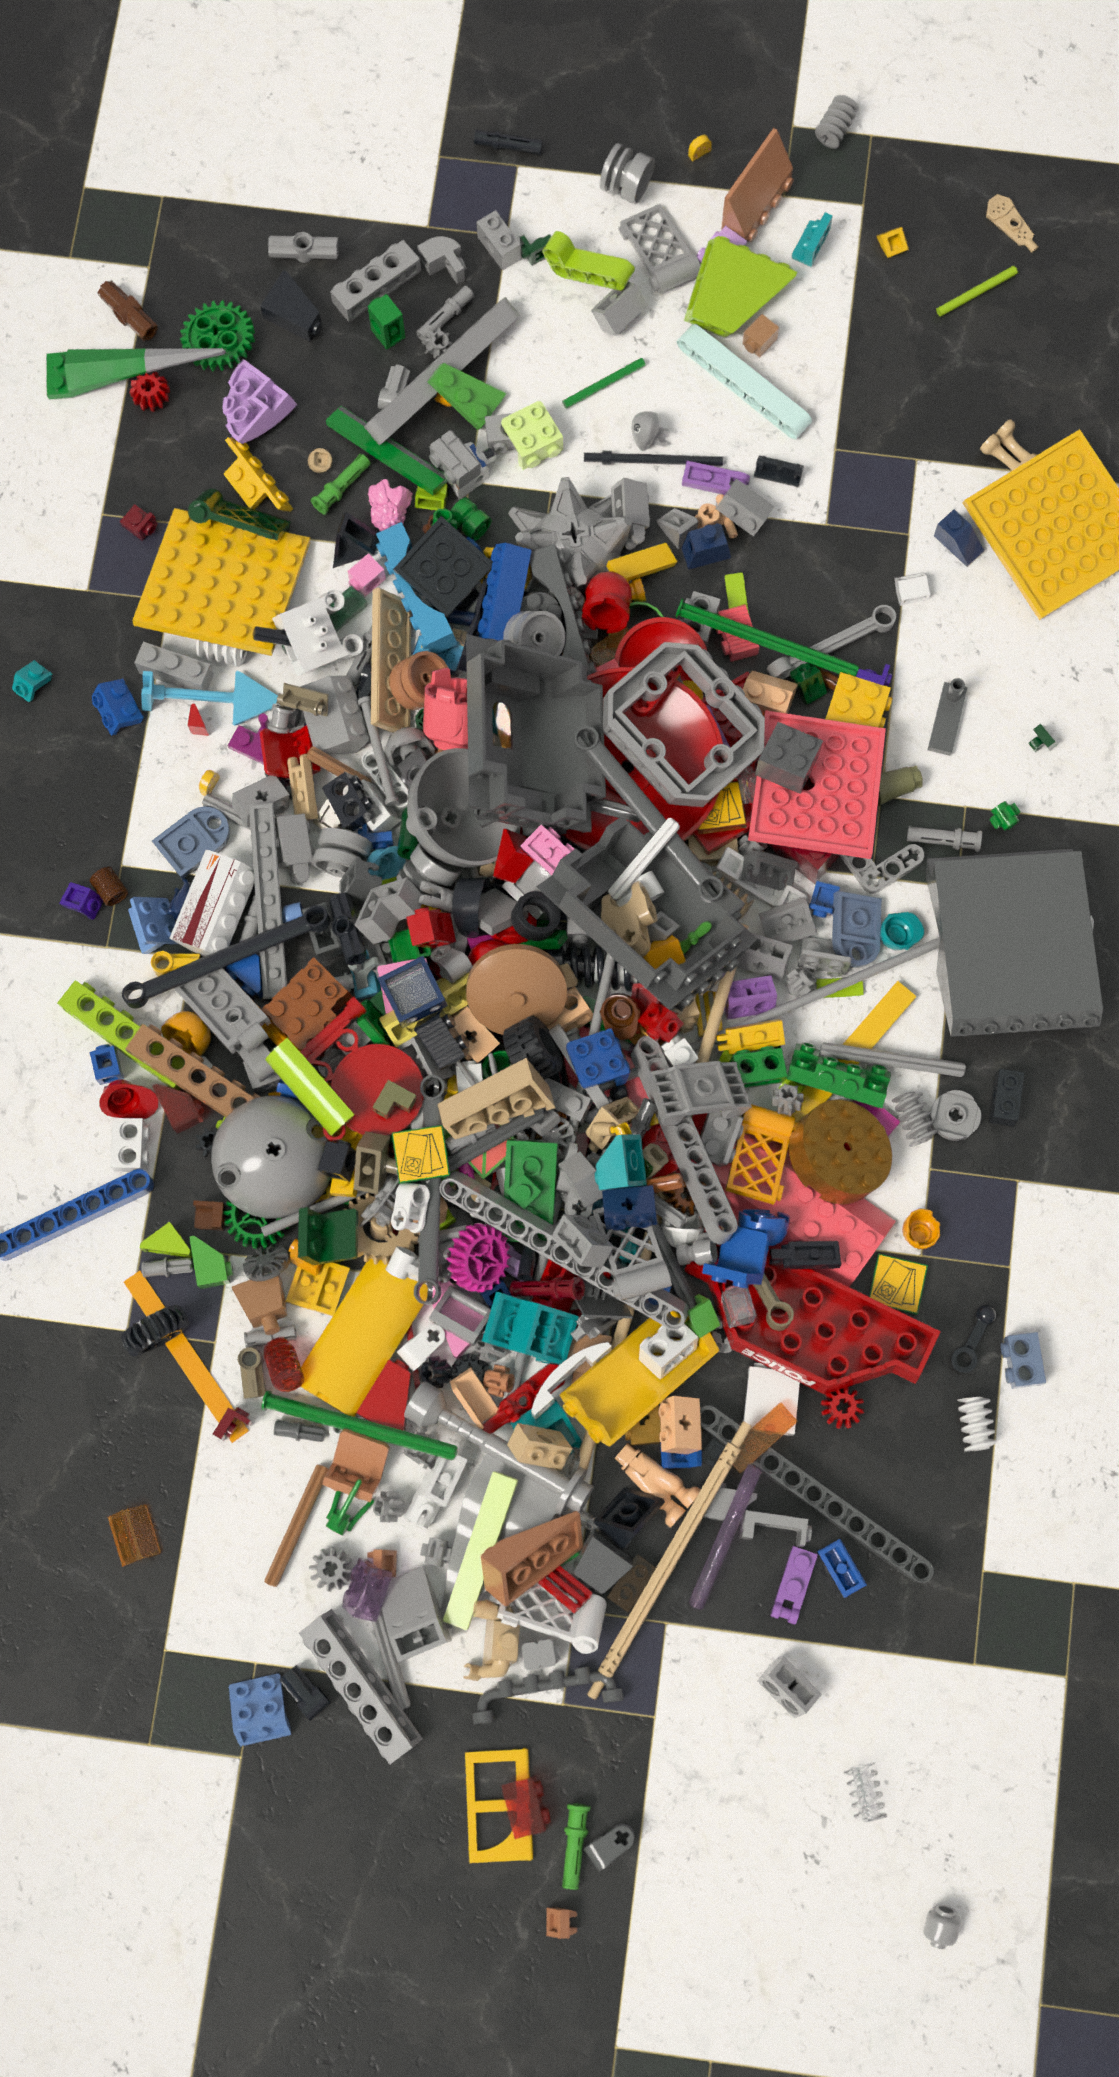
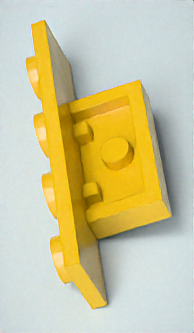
[224,437,293,512]

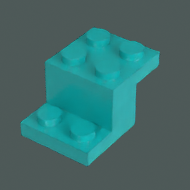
[482,1292,579,1365]

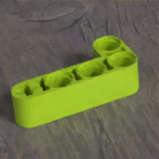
[543,231,635,291]

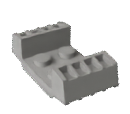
[648,1061,752,1126]

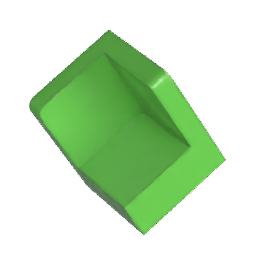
[685,1294,720,1338]

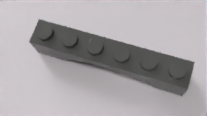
[529,544,597,676]

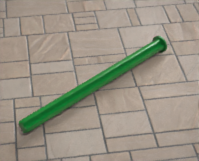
[675,599,859,677]
[261,1390,458,1460]

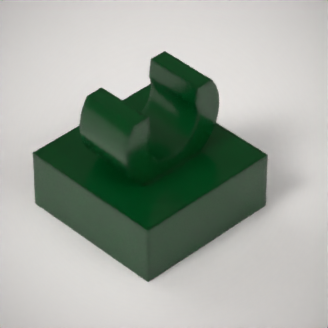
[1028,723,1057,753]

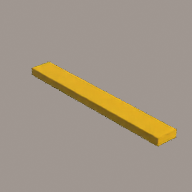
[789,981,917,1141]

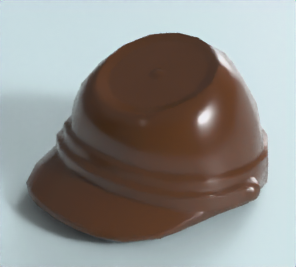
[599,993,641,1040]

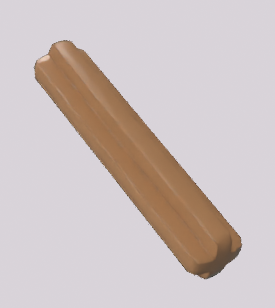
[306,746,372,783]

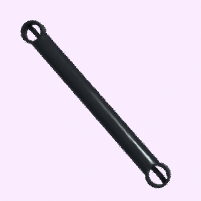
[122,905,331,1009]

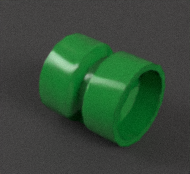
[450,497,492,542]

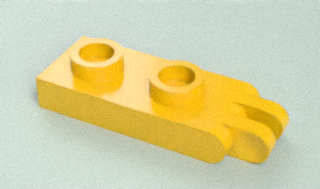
[716,1019,785,1054]

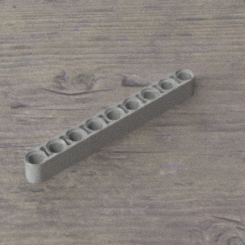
[364,297,520,445]
[631,1036,738,1244]

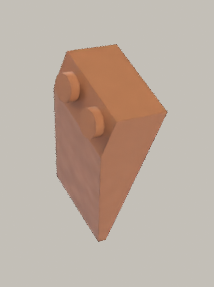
[480,1511,583,1607]

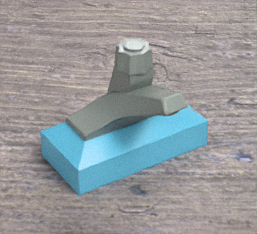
[348,950,381,1000]

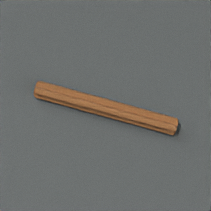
[264,1464,329,1587]

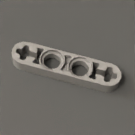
[549,1024,610,1110]

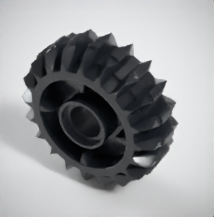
[121,1305,190,1356]

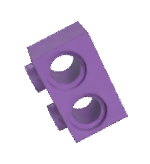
[724,975,777,1020]

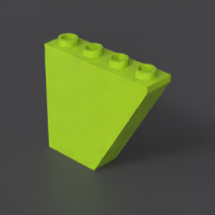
[683,236,797,337]

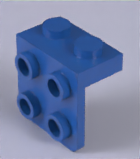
[566,1028,631,1089]
[702,1226,770,1288]

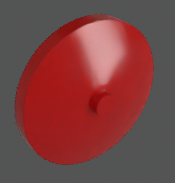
[615,617,707,682]

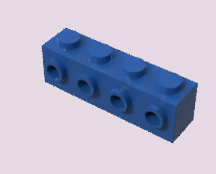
[478,543,532,641]

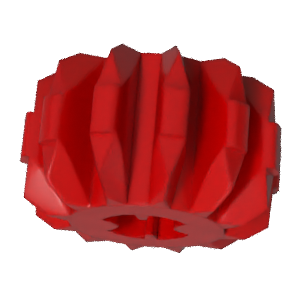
[130,371,170,412]
[820,1387,864,1429]

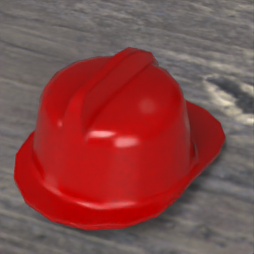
[99,1079,159,1120]

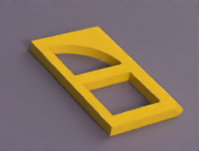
[465,1748,533,1863]

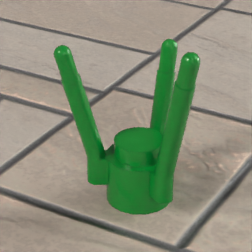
[325,1479,374,1536]

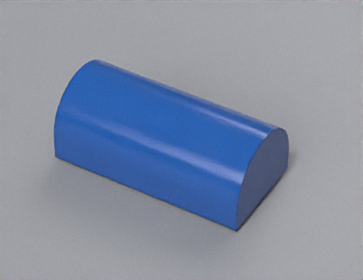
[818,1539,867,1598]

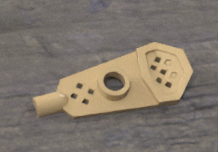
[986,194,1039,253]

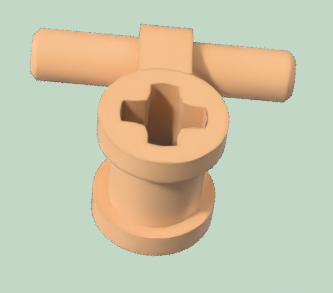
[695,494,738,538]

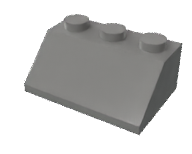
[300,675,369,754]

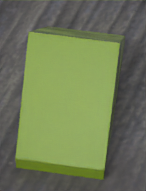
[140,1222,193,1258]

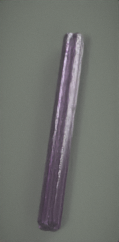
[689,1464,762,1610]

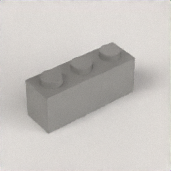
[134,642,214,691]

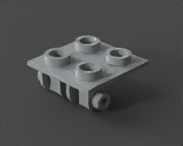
[359,1178,400,1227]

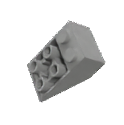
[376,1566,452,1662]

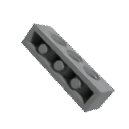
[330,240,421,322]

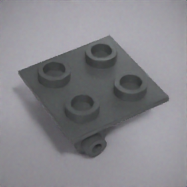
[575,1279,633,1320]

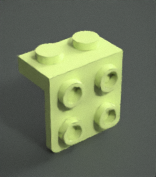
[501,401,563,470]

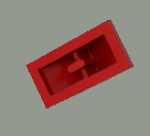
[493,829,534,884]

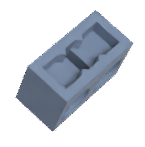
[1001,1332,1046,1389]

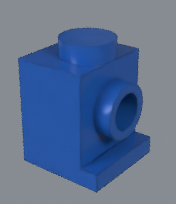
[89,1044,124,1085]

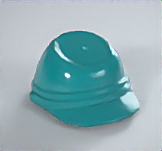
[880,912,924,950]

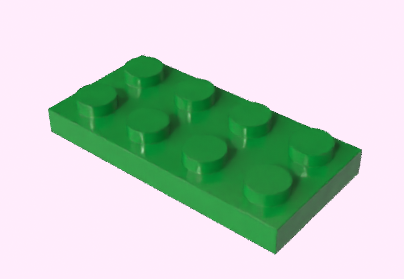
[502,1139,558,1242]

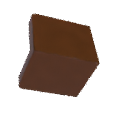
[193,1200,227,1231]

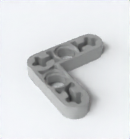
[840,844,924,894]

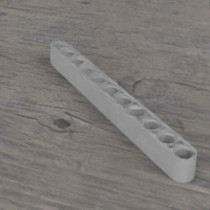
[440,1171,689,1330]

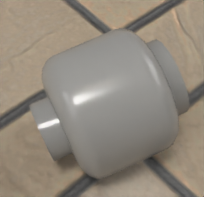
[923,1905,961,1949]

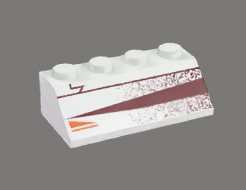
[169,850,255,957]

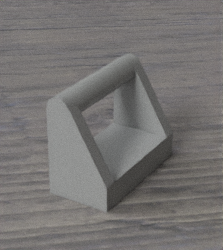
[429,1285,491,1346]

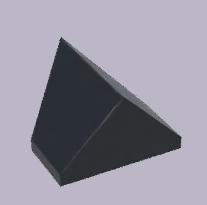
[333,512,379,568]

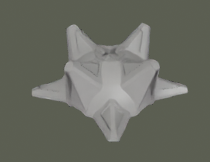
[509,477,632,594]

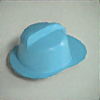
[366,846,406,880]

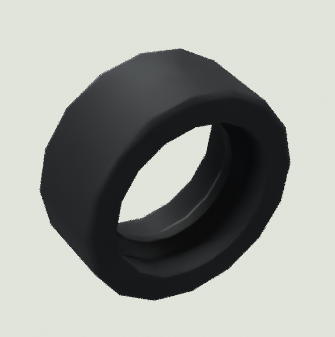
[511,891,561,941]

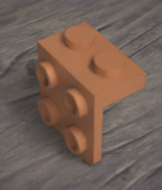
[322,1429,390,1502]

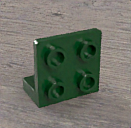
[298,1207,358,1265]

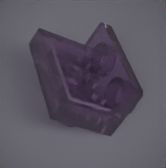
[342,1558,392,1622]

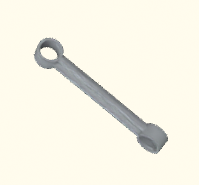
[767,605,896,680]

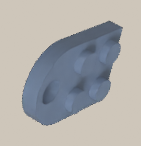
[152,806,230,879]
[832,891,882,968]

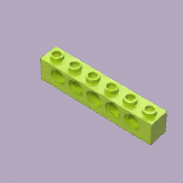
[57,980,185,1091]

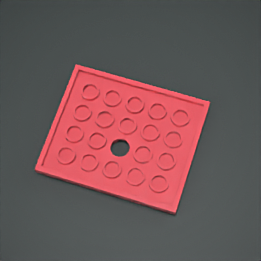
[748,711,886,859]

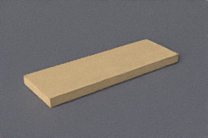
[371,587,411,733]

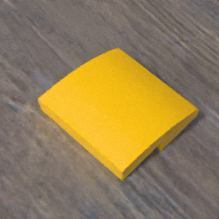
[285,1262,350,1316]

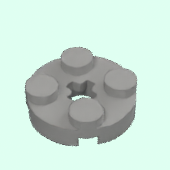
[930,1090,981,1141]

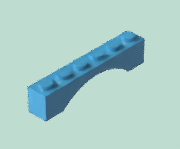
[376,522,458,654]

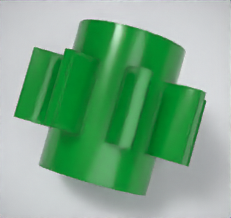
[990,801,1021,831]

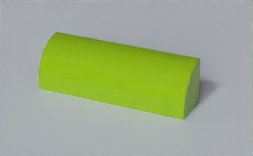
[265,1038,354,1136]

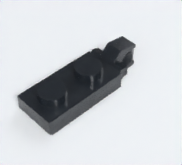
[768,1241,842,1269]

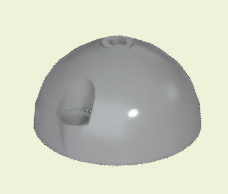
[406,748,521,867]
[211,1096,332,1218]

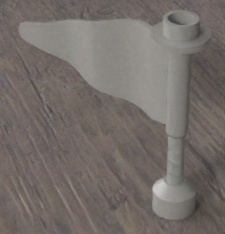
[404,1381,594,1628]

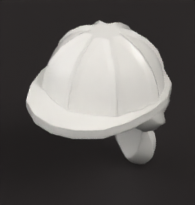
[660,1193,704,1247]

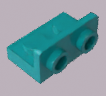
[791,212,833,267]

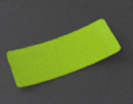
[725,573,749,613]
[816,978,864,998]

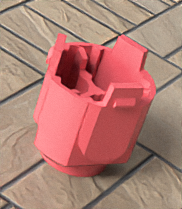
[423,668,468,750]

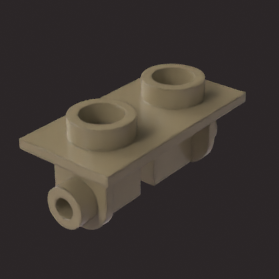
[277,683,329,717]

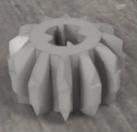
[309,1547,354,1592]

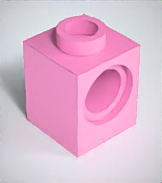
[347,553,386,597]

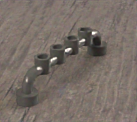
[472,1667,624,1725]

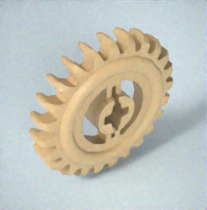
[344,1193,419,1265]

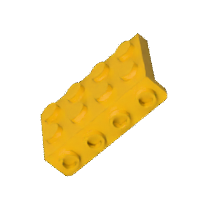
[826,672,892,728]

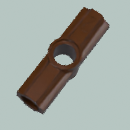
[97,280,158,341]

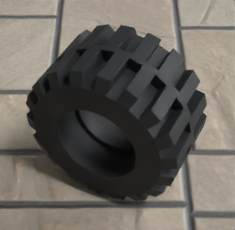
[503,1015,563,1080]

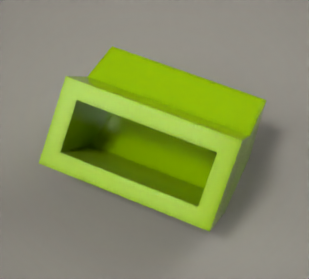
[415,484,448,510]

